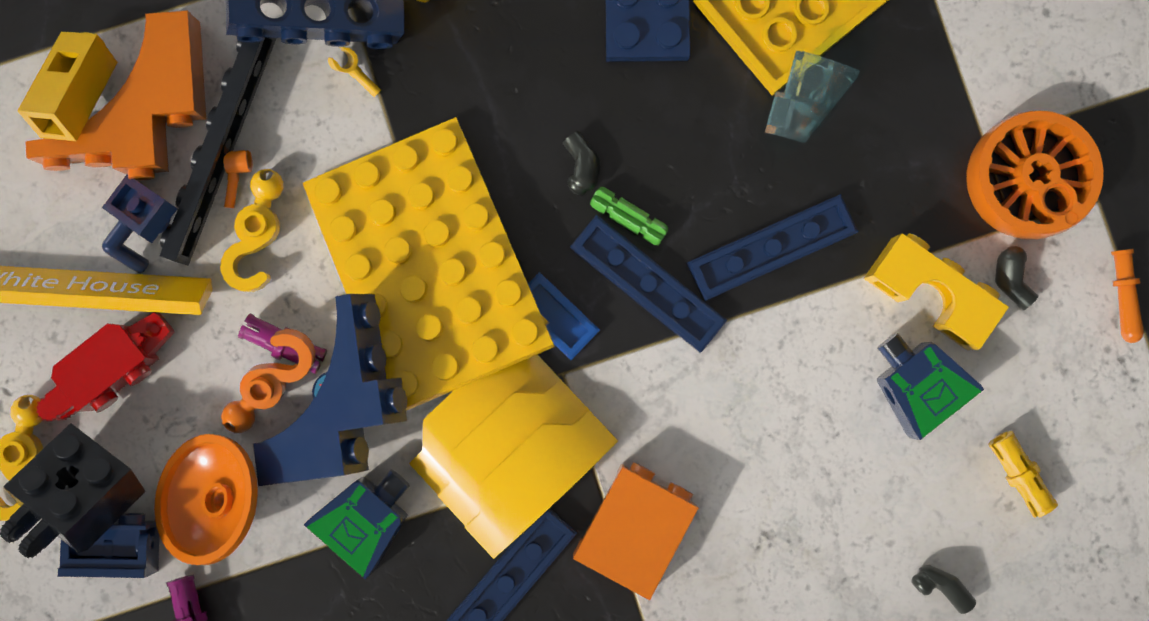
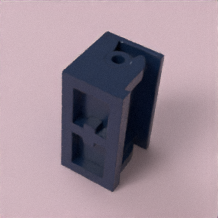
[57,513,160,578]

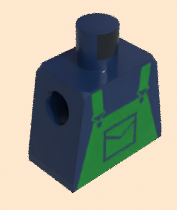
[877,333,984,440]
[304,469,410,579]

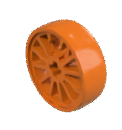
[967,111,1104,239]

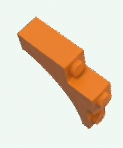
[25,10,207,181]

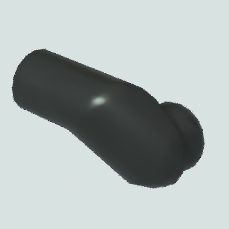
[563,131,600,195]
[995,246,1039,310]
[911,565,976,614]

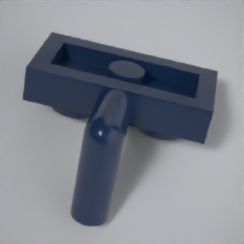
[102,174,178,274]

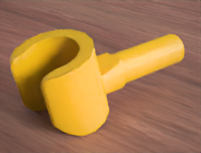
[328,47,381,97]

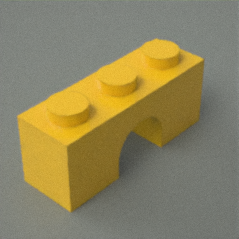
[864,233,1009,350]

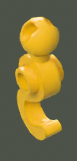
[220,169,284,292]
[0,395,43,521]

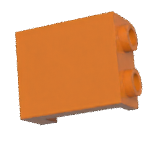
[573,462,699,600]

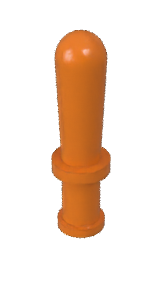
[1111,249,1144,343]

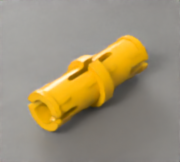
[988,431,1058,518]

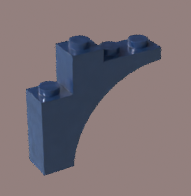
[253,294,407,486]

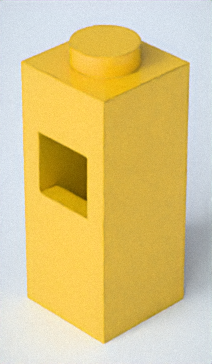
[17,32,118,141]

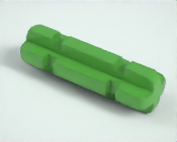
[590,187,668,245]

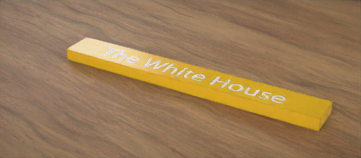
[0,266,213,315]

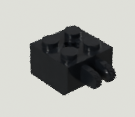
[0,423,146,559]

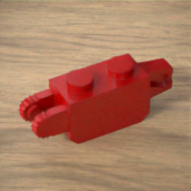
[36,312,175,421]

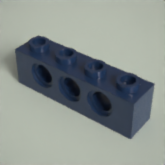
[225,0,404,49]

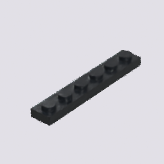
[159,37,277,266]

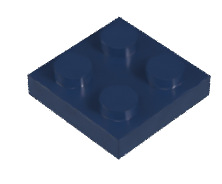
[605,0,690,62]

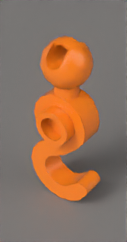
[221,329,316,434]

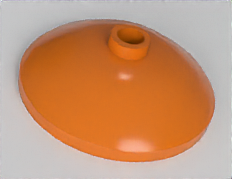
[154,434,258,565]

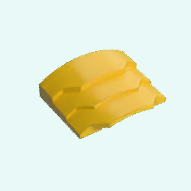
[409,354,618,559]

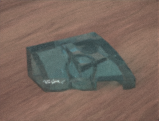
[765,51,860,143]

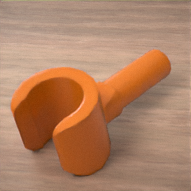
[223,150,253,208]

